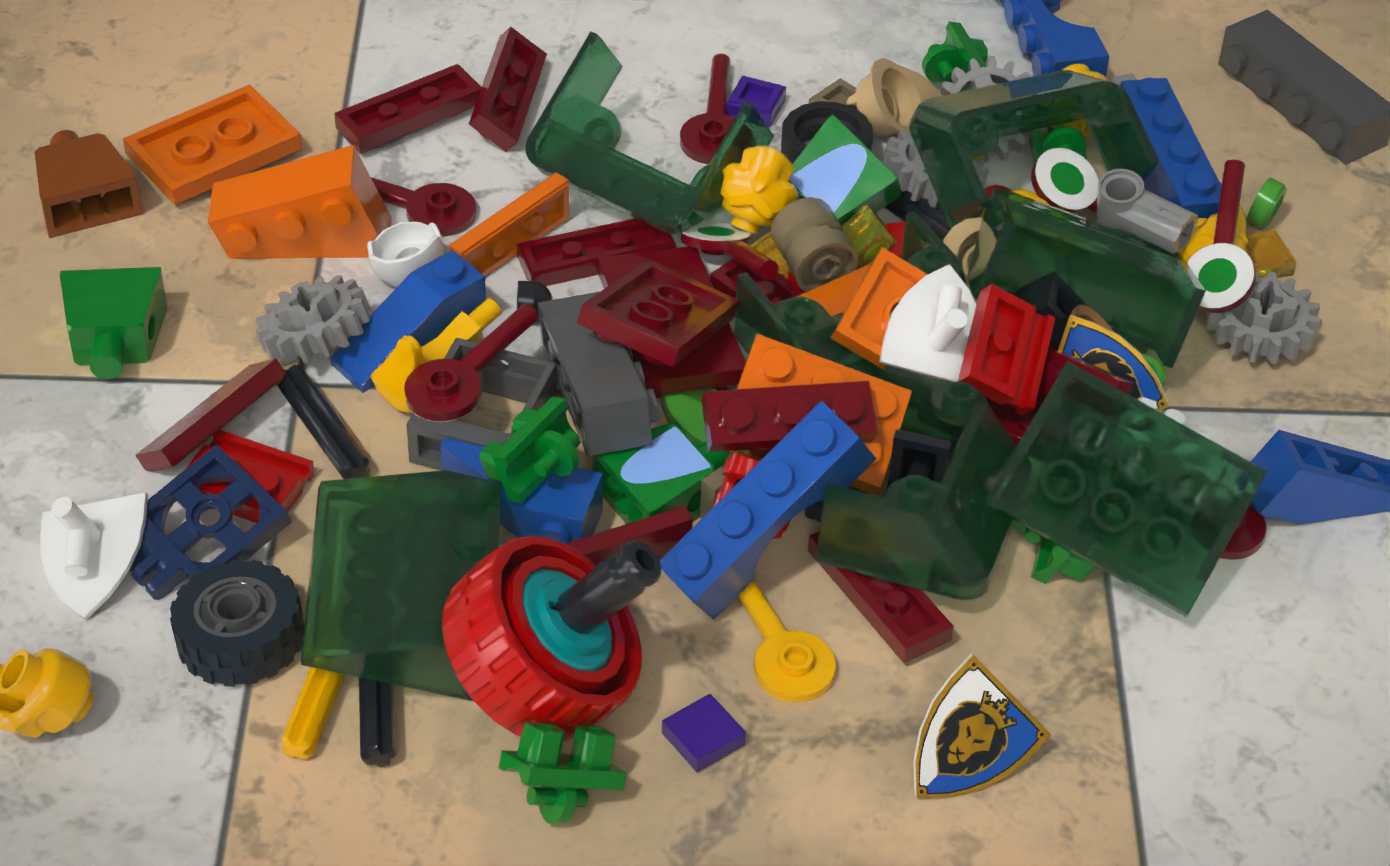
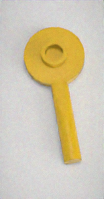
[738,580,836,703]

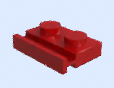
[958,284,1055,416]
[186,430,315,523]

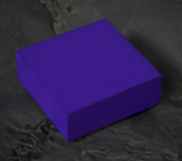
[726,76,786,127]
[662,694,746,772]

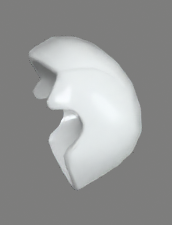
[367,222,445,288]

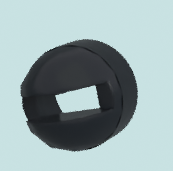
[517,281,553,321]

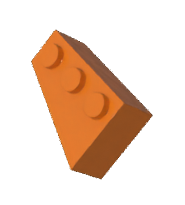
[208,145,392,259]

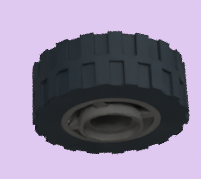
[170,560,305,687]

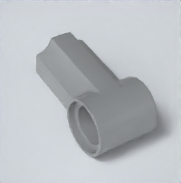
[1096,169,1198,254]

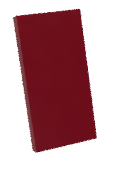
[597,246,746,395]

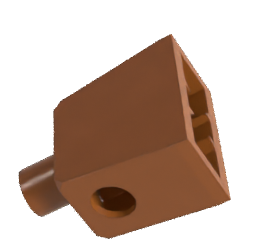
[35,130,142,238]

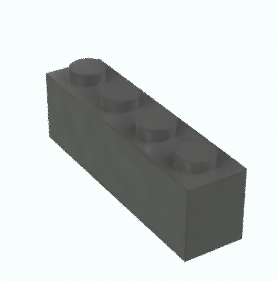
[1218,9,1390,165]
[538,292,659,456]

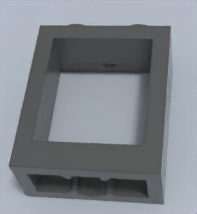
[406,338,557,471]

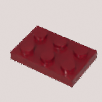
[577,259,740,367]

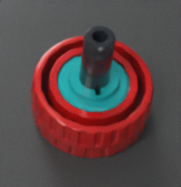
[442,536,661,742]

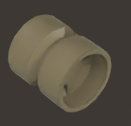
[771,197,859,292]

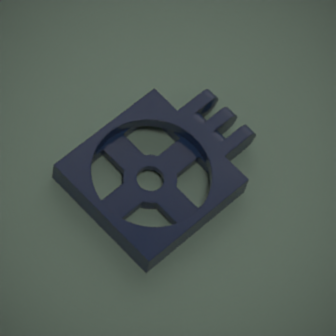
[129,444,291,600]

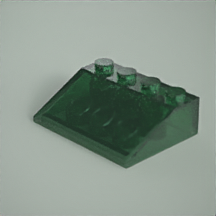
[985,361,1268,617]
[301,470,501,701]

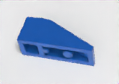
[330,250,486,393]
[1239,430,1390,524]
[440,438,603,544]

